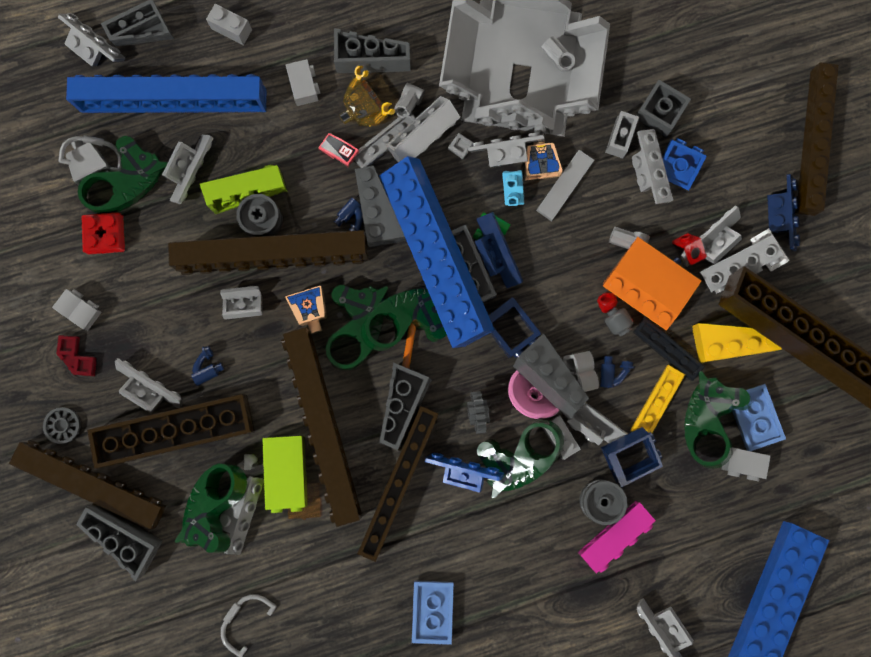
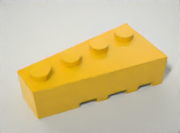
[692,323,782,363]

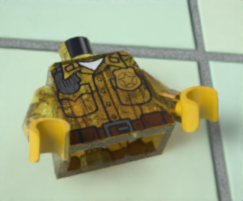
[339,66,395,126]

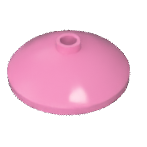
[508,371,560,419]

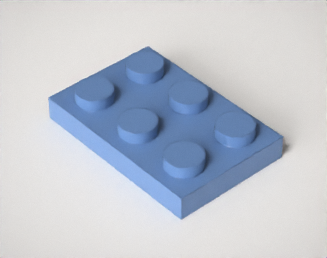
[732,384,786,451]
[412,581,454,645]

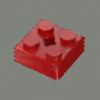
[82,212,125,254]

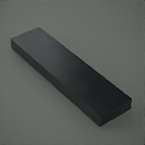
[633,317,705,381]

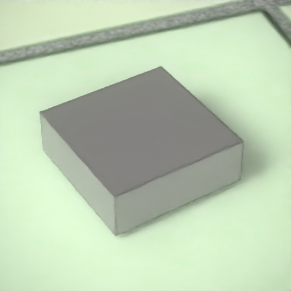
[448,133,473,159]

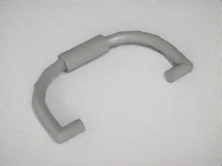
[58,135,122,172]
[221,594,277,657]

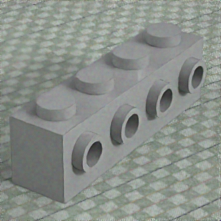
[385,96,460,162]
[700,235,784,294]

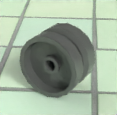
[237,194,283,237]
[579,479,627,525]

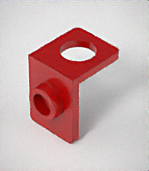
[672,233,706,265]

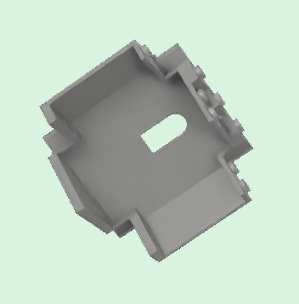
[439,0,610,137]

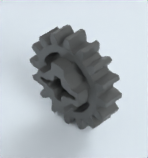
[467,391,490,434]

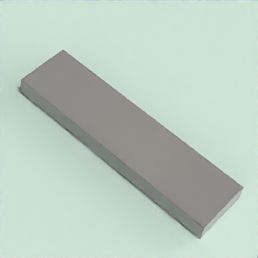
[354,112,416,168]
[536,150,594,222]

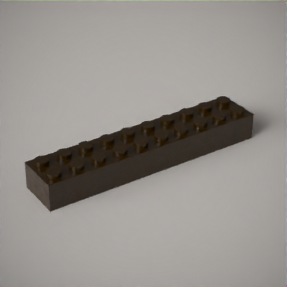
[168,230,368,275]
[718,266,871,409]
[281,327,363,527]

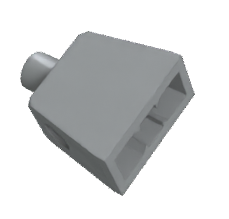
[66,141,111,185]

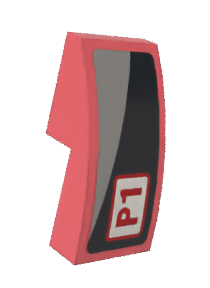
[318,133,359,167]

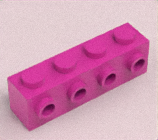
[577,501,656,574]

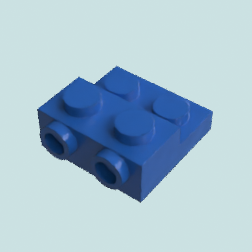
[662,138,707,191]

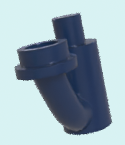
[334,198,363,231]
[191,346,224,386]
[600,356,635,388]

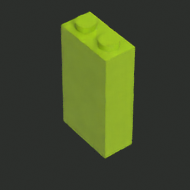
[263,436,308,513]

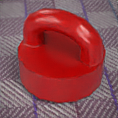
[597,293,617,313]

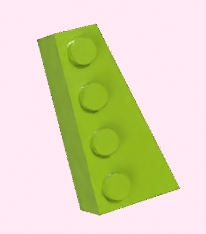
[200,165,287,214]

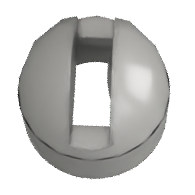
[244,454,258,470]

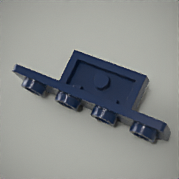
[767,174,800,251]
[475,212,523,288]

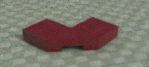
[56,335,97,377]

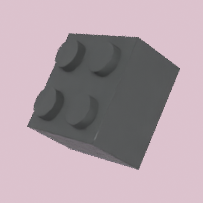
[636,80,691,137]

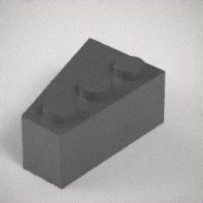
[101,0,174,47]

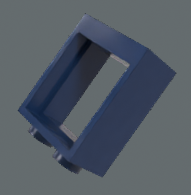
[489,297,541,358]
[601,427,663,487]

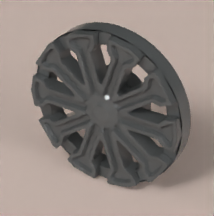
[43,407,81,444]

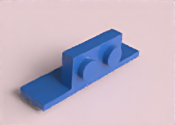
[425,453,505,492]

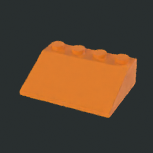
[603,236,701,331]

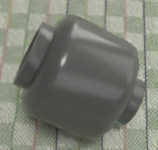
[604,307,633,336]

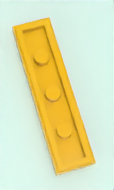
[630,365,685,433]

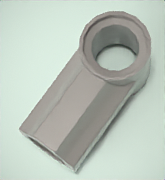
[541,35,575,72]
[394,82,425,119]
[609,227,650,249]

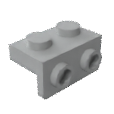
[220,286,262,319]

